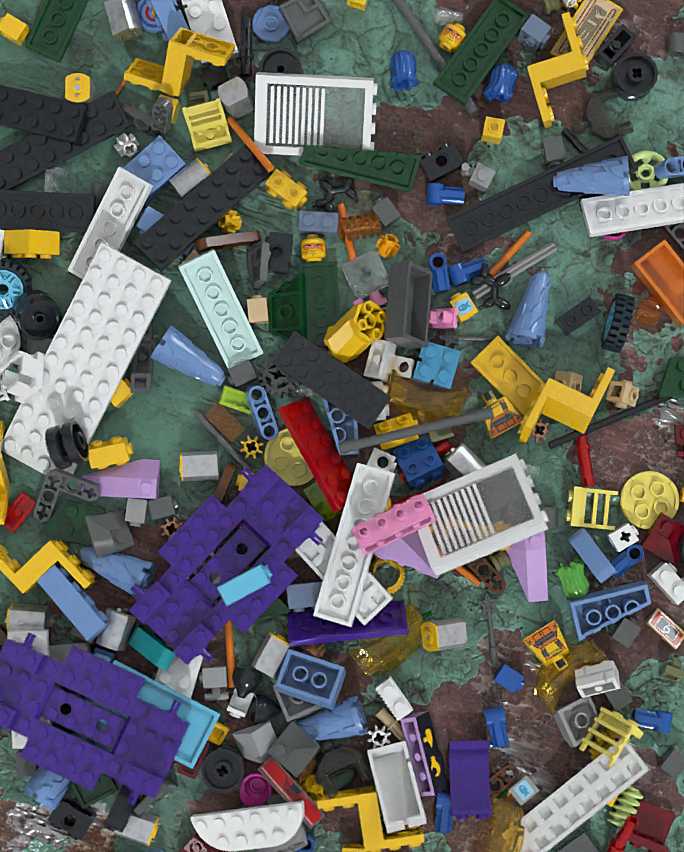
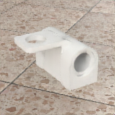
[363,339,415,383]

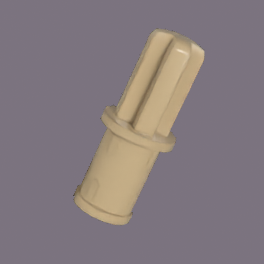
[375,707,405,742]

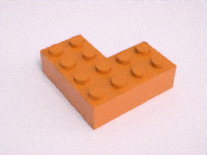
[630,240,684,327]

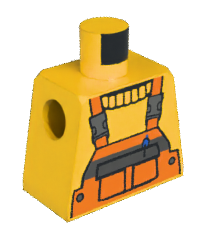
[482,390,523,440]
[523,620,569,671]

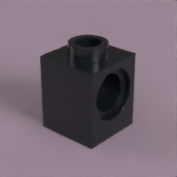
[200,65,230,92]

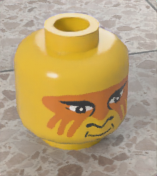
[438,23,467,53]
[300,234,326,263]

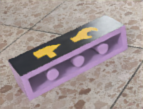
[400,711,448,797]

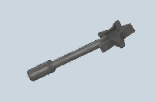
[438,328,508,347]
[477,593,499,664]

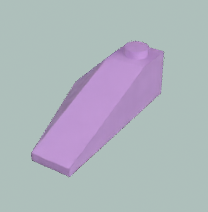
[81,459,161,499]
[373,531,440,578]
[506,531,548,602]

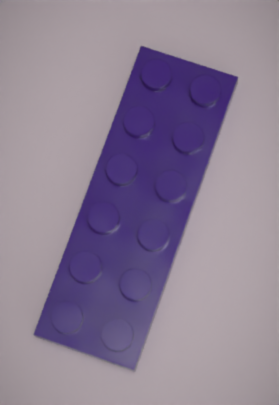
[288,600,408,646]

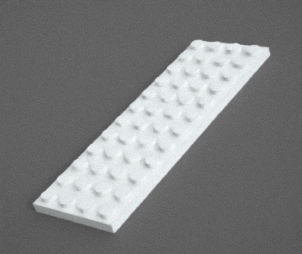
[1,243,172,484]

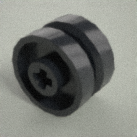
[259,47,304,94]
[611,52,658,102]
[13,290,62,340]
[45,420,89,470]
[201,745,246,792]

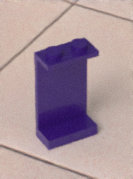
[448,741,493,820]

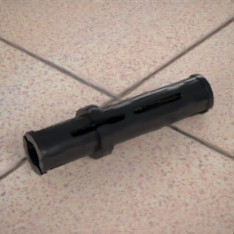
[239,18,254,78]

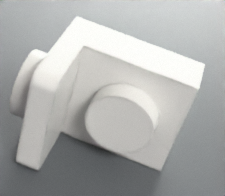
[226,688,254,718]

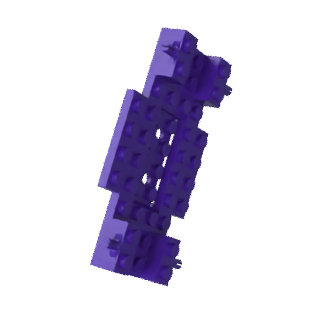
[129,465,324,665]
[0,632,191,805]

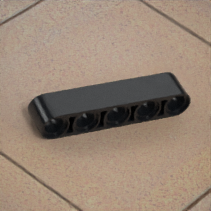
[104,785,141,833]

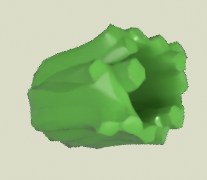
[555,558,590,599]

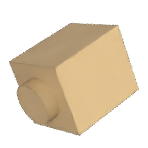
[247,295,269,325]

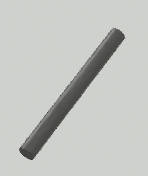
[193,410,251,469]

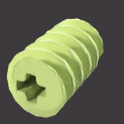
[607,786,643,827]

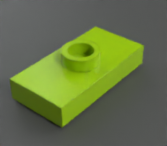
[218,385,258,415]

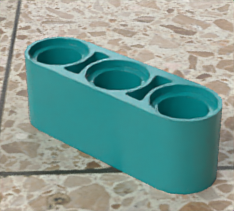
[127,625,176,671]

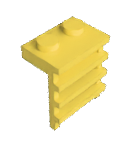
[182,98,232,152]
[565,486,618,530]
[579,707,644,768]

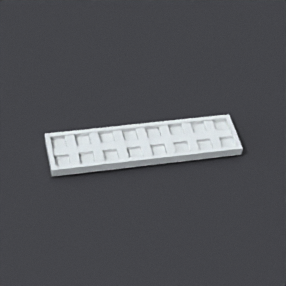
[288,484,393,625]
[502,737,650,852]

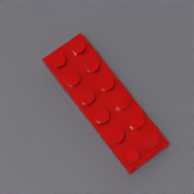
[277,397,353,513]

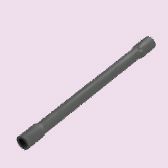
[392,0,480,116]
[338,407,494,454]

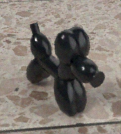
[312,177,359,213]
[470,263,511,310]

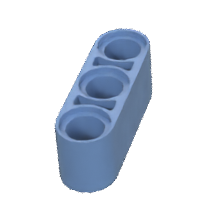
[654,156,684,179]
[244,385,278,440]
[567,527,617,583]

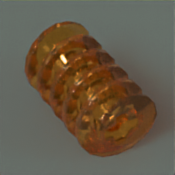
[338,213,381,242]

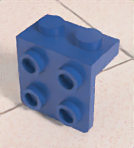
[393,434,446,491]

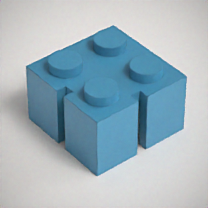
[412,341,461,390]

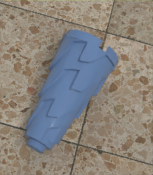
[553,156,630,196]
[505,271,551,349]
[150,325,226,386]
[79,545,156,599]
[296,696,368,740]
[23,733,88,810]

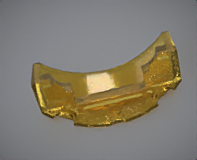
[386,369,467,422]
[348,604,425,676]
[534,641,609,716]
[485,798,525,852]

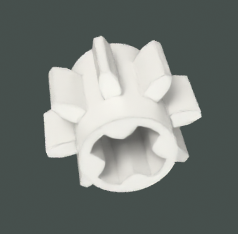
[114,133,140,158]
[367,725,391,749]

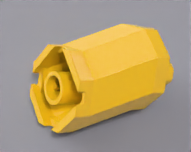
[324,300,386,363]

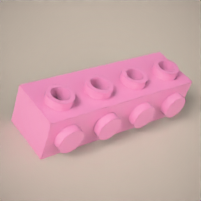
[351,494,436,556]

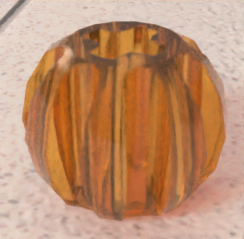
[636,297,664,326]

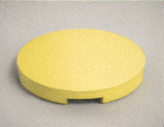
[264,429,314,486]
[620,471,679,529]

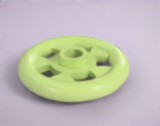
[629,150,668,191]

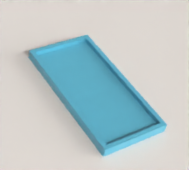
[92,660,221,769]

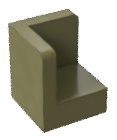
[188,90,210,107]
[428,427,454,443]

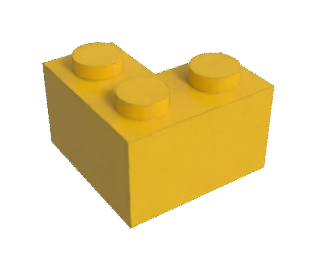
[4,229,60,259]

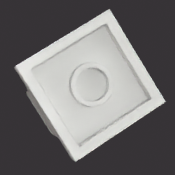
[2,351,44,403]

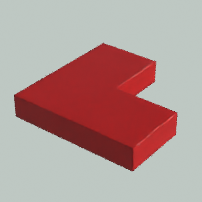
[2,491,37,534]

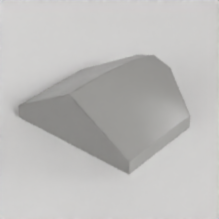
[233,720,278,763]

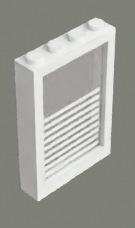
[254,72,377,156]
[407,454,549,576]

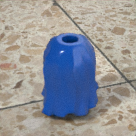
[390,50,419,91]
[484,63,518,105]

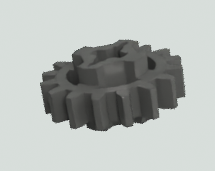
[258,359,300,399]

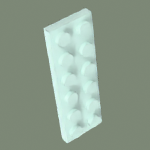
[178,249,263,369]

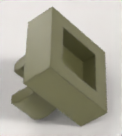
[659,659,684,683]

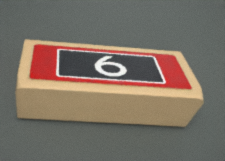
[645,608,684,650]

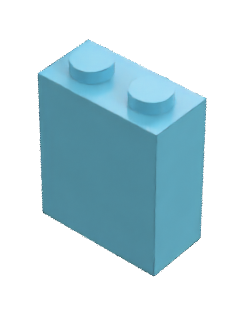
[218,563,272,606]

